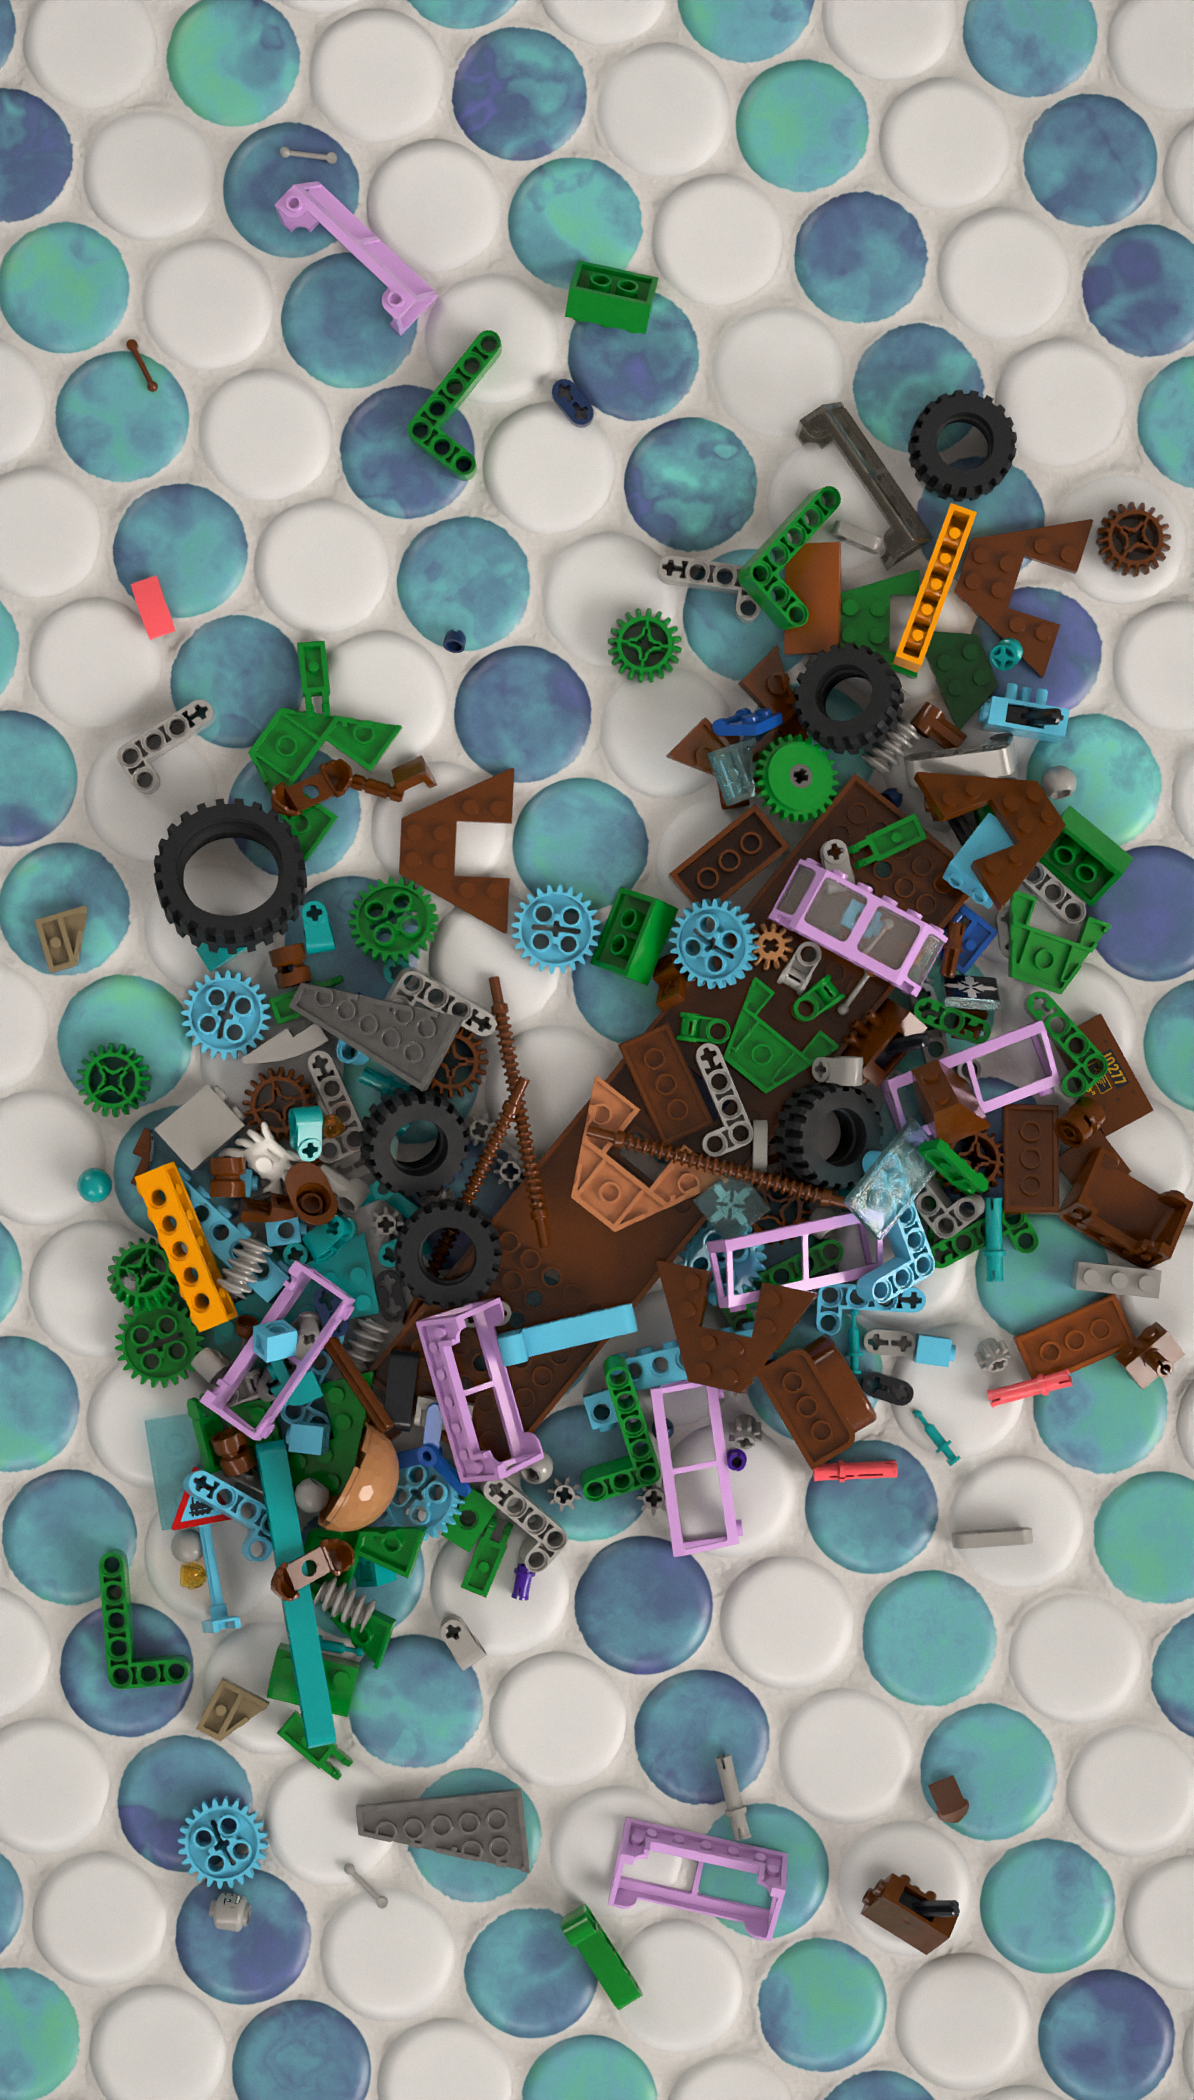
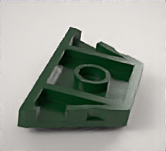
[925,631,999,730]

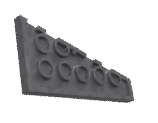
[356,1788,530,1873]

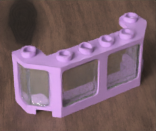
[767,857,948,998]

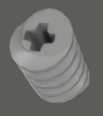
[861,717,920,774]
[217,1237,273,1300]
[345,1316,391,1372]
[313,1577,376,1633]

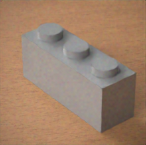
[1071,1260,1162,1299]

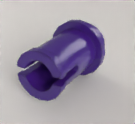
[727,1448,747,1471]
[511,1563,536,1601]

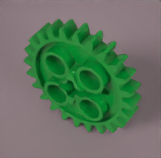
[348,877,439,966]
[115,1299,206,1388]

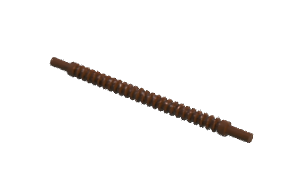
[489,976,551,1248]
[402,1076,530,1325]
[586,1125,860,1212]

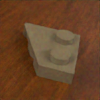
[34,905,88,974]
[196,1678,270,1741]

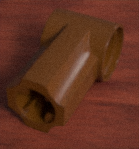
[910,702,967,749]

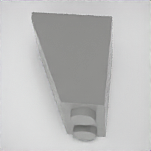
[154,1084,247,1171]

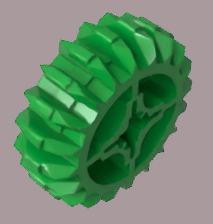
[608,608,682,683]
[76,1043,152,1117]
[107,1238,179,1312]

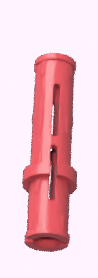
[987,1369,1073,1408]
[813,1460,898,1482]

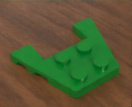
[840,570,920,679]
[1008,891,1111,994]
[723,977,840,1094]

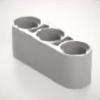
[1022,862,1086,924]

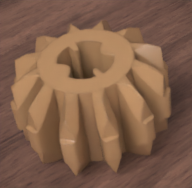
[751,923,794,970]

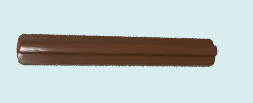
[324,1337,394,1433]

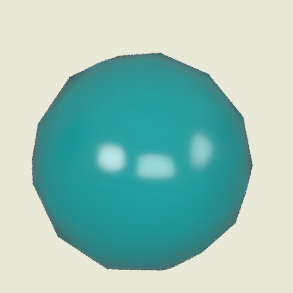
[77,1168,112,1203]

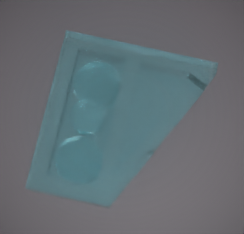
[707,738,756,806]

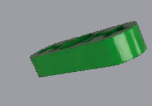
[912,998,991,1044]

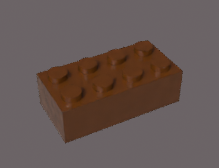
[668,804,790,905]

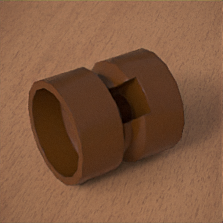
[268,943,313,990]
[1054,1097,1106,1148]
[209,1157,246,1197]
[210,1426,258,1477]

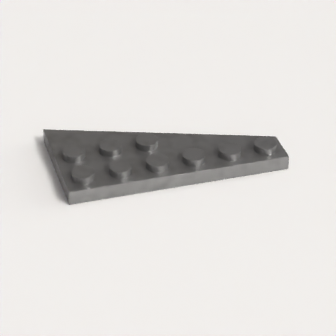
[289,983,465,1091]

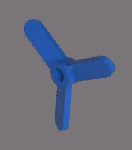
[396,1402,471,1497]

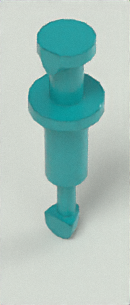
[845,1309,863,1374]
[912,1410,961,1466]
[319,1635,363,1656]

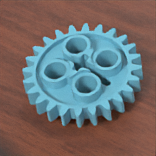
[511,884,601,974]
[669,898,759,989]
[181,970,272,1060]
[678,1220,767,1306]
[383,1453,465,1541]
[178,1796,269,1889]

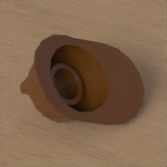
[284,1162,338,1225]

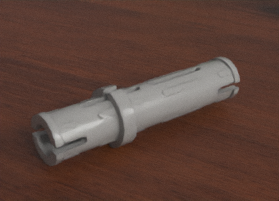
[714,1754,751,1841]

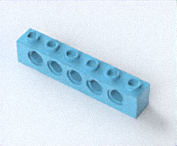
[160,1166,292,1304]
[611,1321,776,1391]

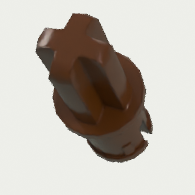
[940,922,966,978]

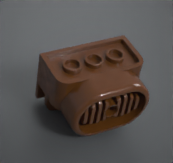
[756,1334,877,1470]

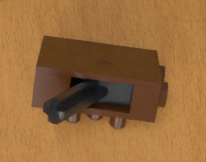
[840,998,930,1088]
[861,1873,960,1955]

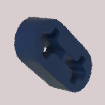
[552,379,594,428]
[314,1287,350,1337]

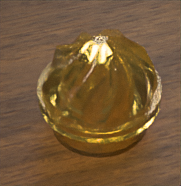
[180,1562,207,1590]

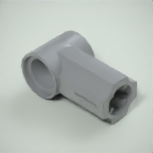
[320,1164,370,1215]

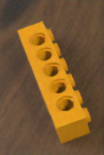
[892,503,977,673]
[134,1161,239,1333]

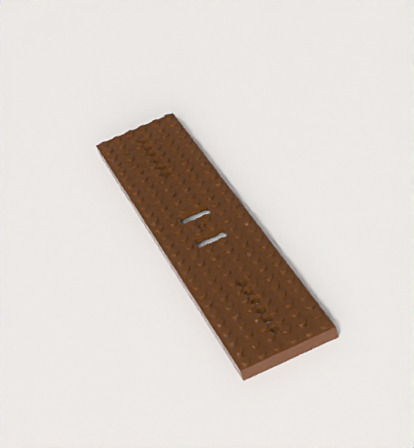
[368,773,970,1462]

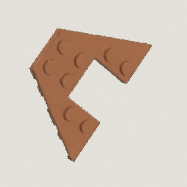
[571,1075,728,1232]

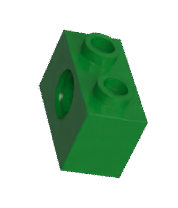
[441,1485,497,1552]

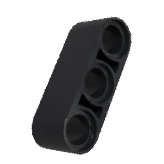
[384,1348,420,1432]

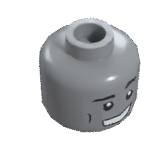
[209,1892,252,1932]

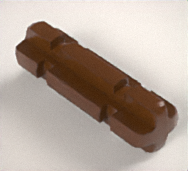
[350,774,405,802]

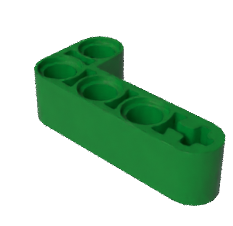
[1024,991,1108,1098]
[929,1213,1039,1269]
[561,1903,643,2010]

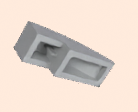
[241,1023,331,1064]

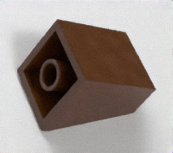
[911,1060,990,1144]

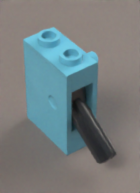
[978,683,1070,743]
[942,813,1014,909]

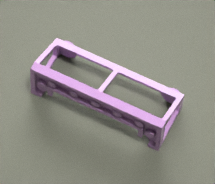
[275,181,438,336]
[880,1020,1060,1147]
[706,1207,883,1312]
[199,1260,355,1441]
[416,1297,544,1483]
[650,1379,743,1557]
[608,1817,788,1941]

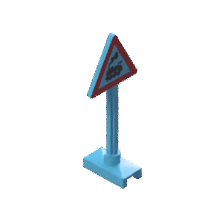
[170,1466,241,1633]

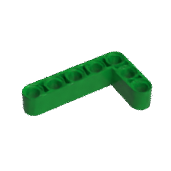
[408,330,502,481]
[738,486,841,631]
[721,1238,844,1331]
[580,1355,661,1502]
[99,1549,192,1689]

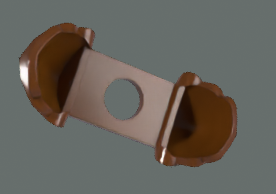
[271,759,353,816]
[271,1539,355,1602]

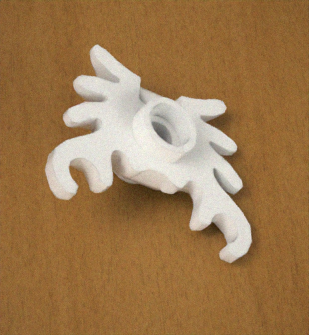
[218,1122,304,1195]

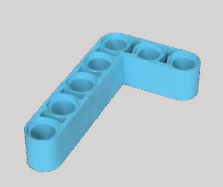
[856,1150,935,1303]
[497,1303,638,1366]

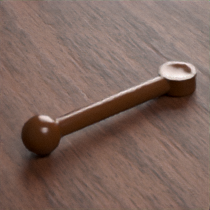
[126,339,158,392]

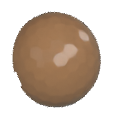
[318,1423,399,1532]

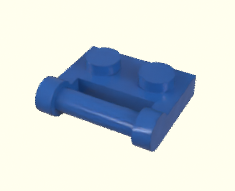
[712,708,783,736]
[928,904,999,975]

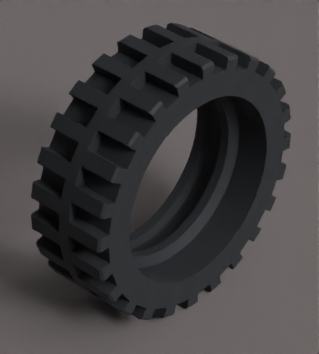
[154,798,307,954]

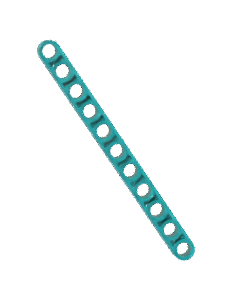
[255,1439,336,1749]

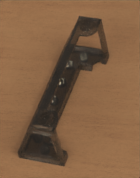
[795,402,934,571]

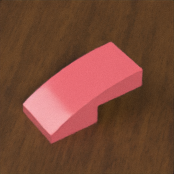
[130,575,176,640]

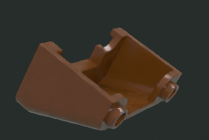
[1057,1147,1193,1269]

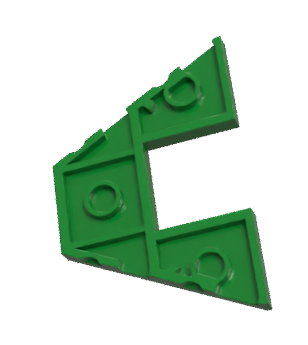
[248,708,403,862]
[223,1370,376,1502]
[303,1526,427,1670]

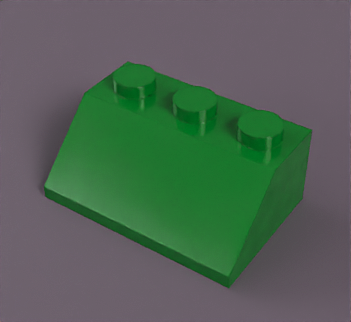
[565,260,658,334]
[1038,805,1134,907]
[590,887,678,986]
[267,1643,361,1717]

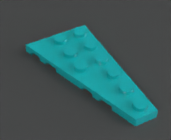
[213,1231,380,1344]

